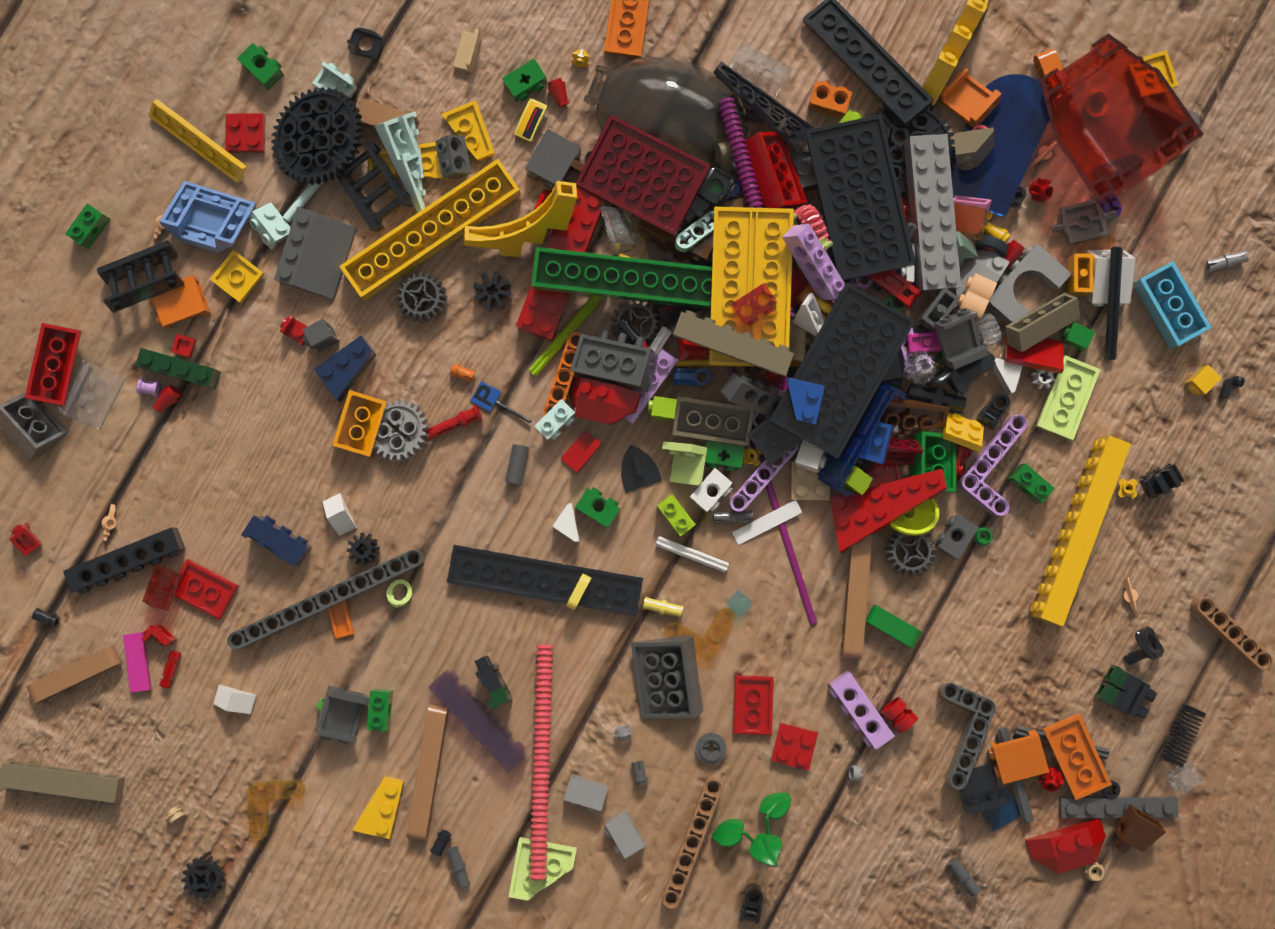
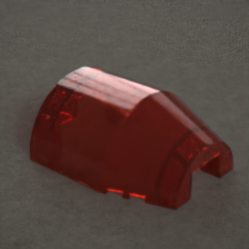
[1040,34,1204,204]

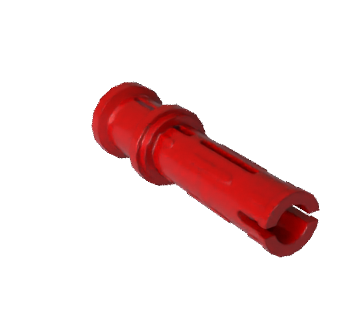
[425,405,483,441]

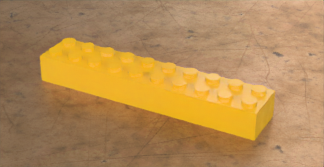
[339,159,521,301]
[1030,435,1131,626]

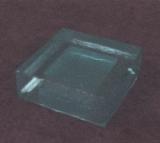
[726,590,753,617]

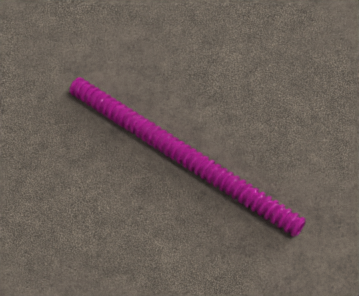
[717,98,795,319]

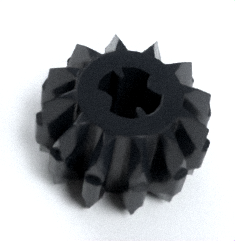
[347,533,380,565]

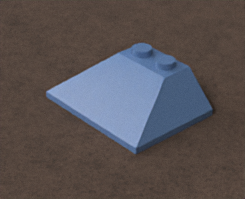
[159,181,256,253]

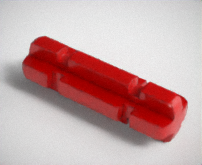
[159,650,181,688]

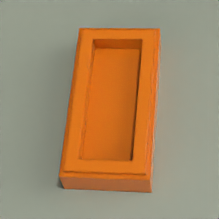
[326,601,354,640]

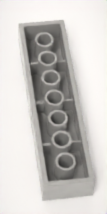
[904,134,961,293]

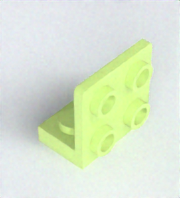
[662,441,707,486]

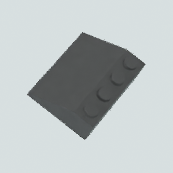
[274,207,356,300]
[631,636,703,718]

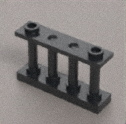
[335,140,413,232]
[97,240,185,313]

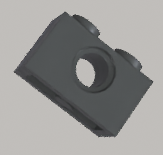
[917,287,960,332]
[302,319,339,352]
[935,514,979,560]

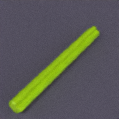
[529,296,604,377]

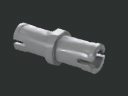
[1206,250,1249,272]

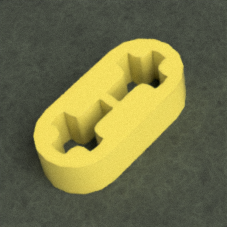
[566,574,591,611]

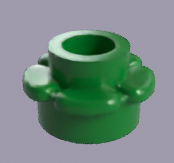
[974,527,993,546]

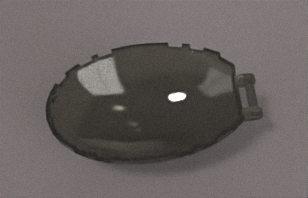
[583,56,748,170]

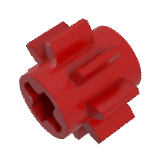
[1029,178,1053,202]
[1038,767,1064,792]

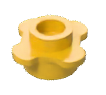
[571,50,590,67]
[743,446,762,466]
[1118,479,1138,498]

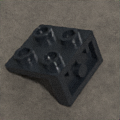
[955,764,1008,815]

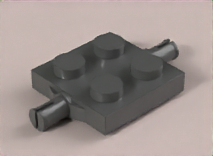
[1050,199,1117,246]

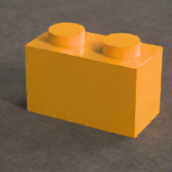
[1067,254,1094,296]

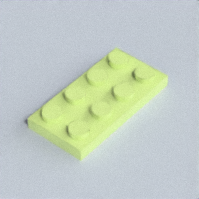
[1035,355,1101,441]

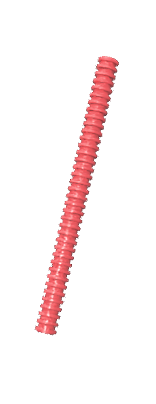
[529,645,554,880]

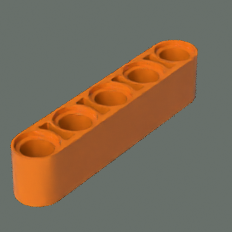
[543,332,582,416]

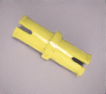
[643,597,683,618]

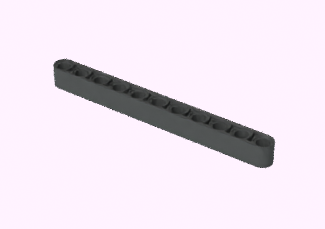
[227,550,425,649]

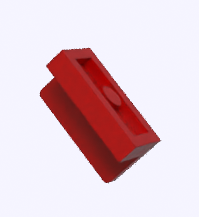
[561,430,602,473]

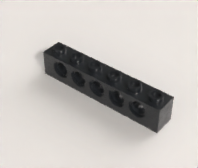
[63,527,186,595]

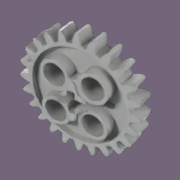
[373,399,430,462]

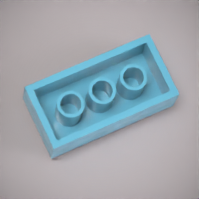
[1133,261,1212,349]

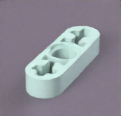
[675,211,714,252]

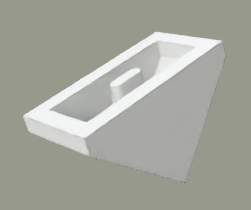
[793,293,825,336]
[992,358,1022,395]
[323,493,357,536]
[552,503,580,542]
[213,685,257,714]

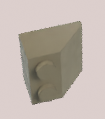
[954,128,995,170]

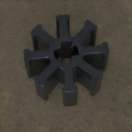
[473,271,513,312]
[1139,463,1185,499]

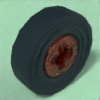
[974,235,1009,258]

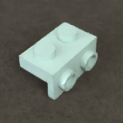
[312,62,357,98]
[249,203,291,250]
[535,400,575,441]

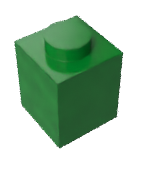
[1061,322,1095,351]

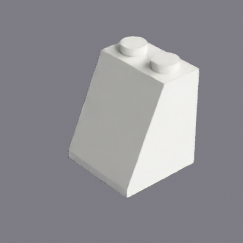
[1085,250,1136,306]

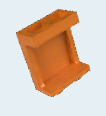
[940,68,1002,128]
[150,275,211,329]
[988,730,1049,784]

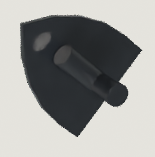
[621,444,662,492]

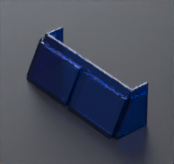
[817,381,909,497]

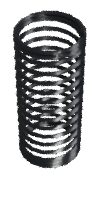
[1160,704,1206,767]

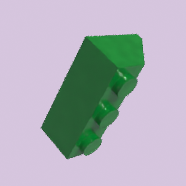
[910,431,956,493]

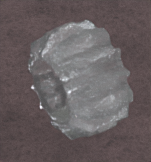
[975,313,1002,347]
[903,350,938,384]

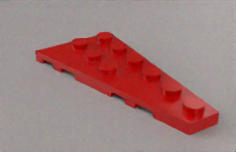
[830,469,947,554]

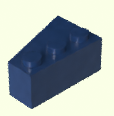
[314,336,376,402]
[241,515,311,566]

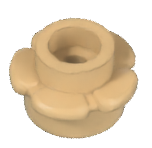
[165,807,184,824]
[1085,862,1104,881]

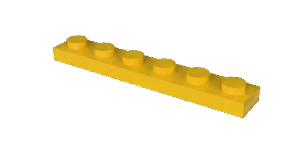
[148,99,247,183]

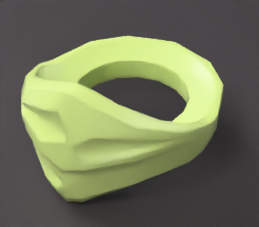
[386,579,412,608]

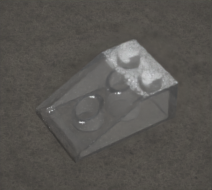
[600,206,638,256]

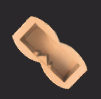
[956,274,997,320]

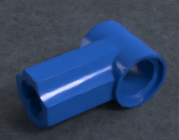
[673,368,711,388]

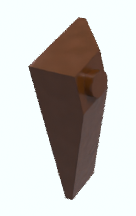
[866,393,950,437]

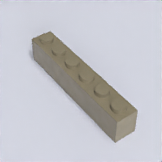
[673,310,794,377]
[0,761,125,805]

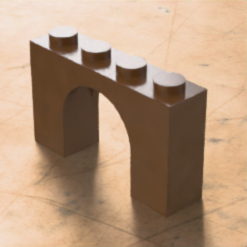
[637,219,714,266]

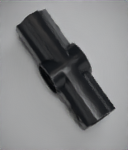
[906,383,967,414]

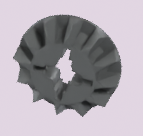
[696,733,727,764]

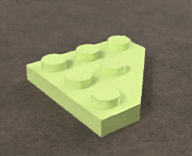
[508,837,577,901]

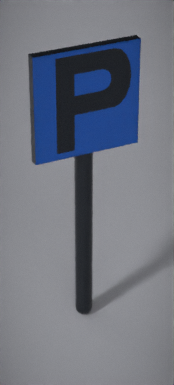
[470,381,532,423]

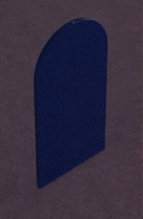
[950,74,1052,217]

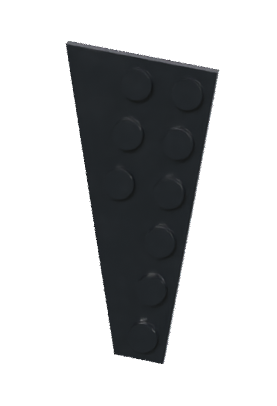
[713,61,814,152]

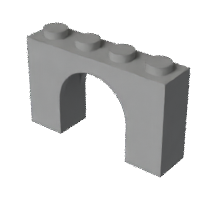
[987,244,1071,325]

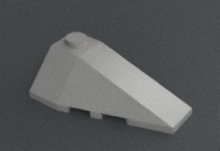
[950,250,1009,316]

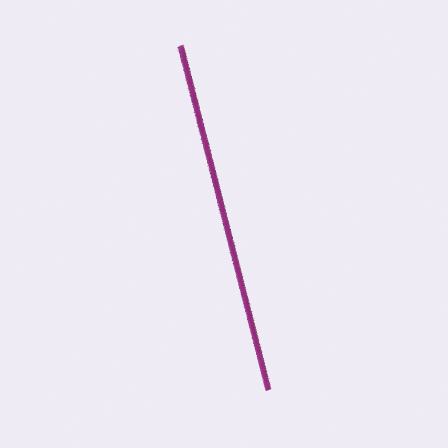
[681,225,817,625]

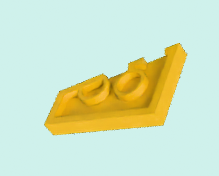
[441,100,496,161]
[352,776,404,839]

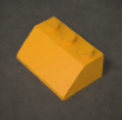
[331,390,387,457]

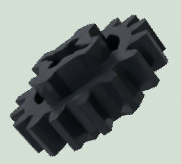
[181,855,226,900]

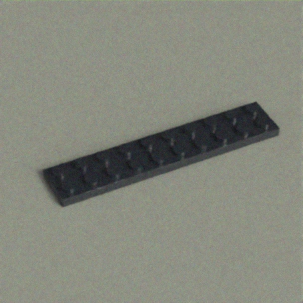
[447,545,643,616]

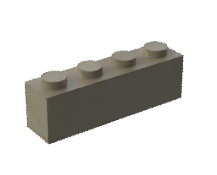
[1006,293,1081,352]

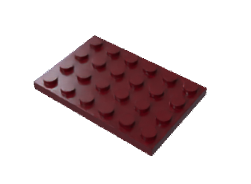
[576,114,712,236]

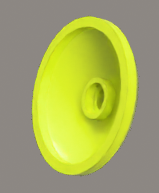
[890,498,939,536]

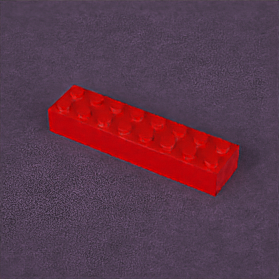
[516,186,606,342]

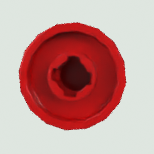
[881,697,918,734]

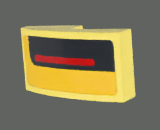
[514,98,548,142]

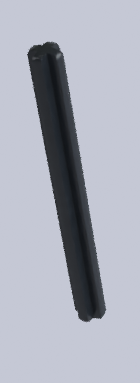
[1105,246,1123,360]

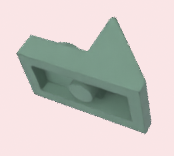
[956,232,978,268]

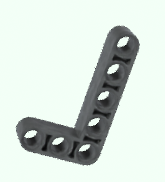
[938,683,996,790]

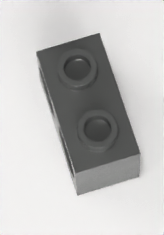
[435,135,472,179]

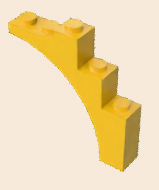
[922,0,989,105]
[463,181,577,257]

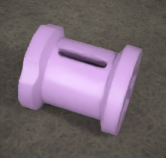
[136,378,162,397]

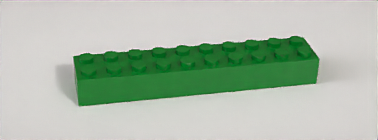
[531,247,712,309]

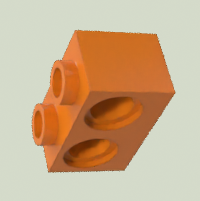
[807,81,852,119]

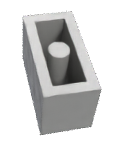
[564,774,608,813]
[604,809,645,859]

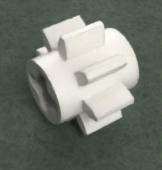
[1030,369,1056,389]

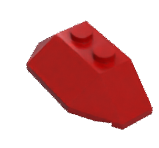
[569,377,641,425]
[1025,818,1106,874]

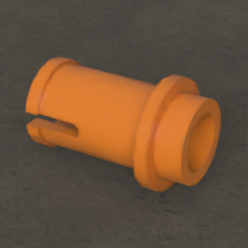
[450,363,475,382]

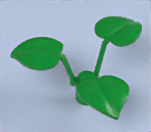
[712,793,791,867]

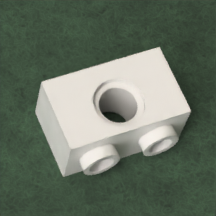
[689,468,732,513]

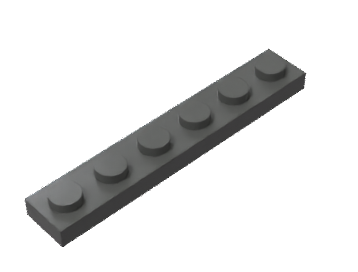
[1059,796,1178,818]

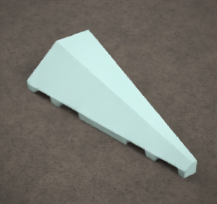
[375,111,426,213]

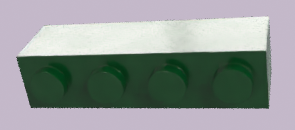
[135,348,221,389]

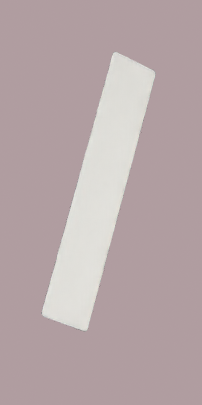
[732,500,802,545]

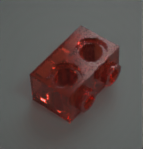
[730,283,777,326]
[142,565,182,611]

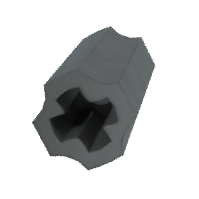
[505,444,529,485]

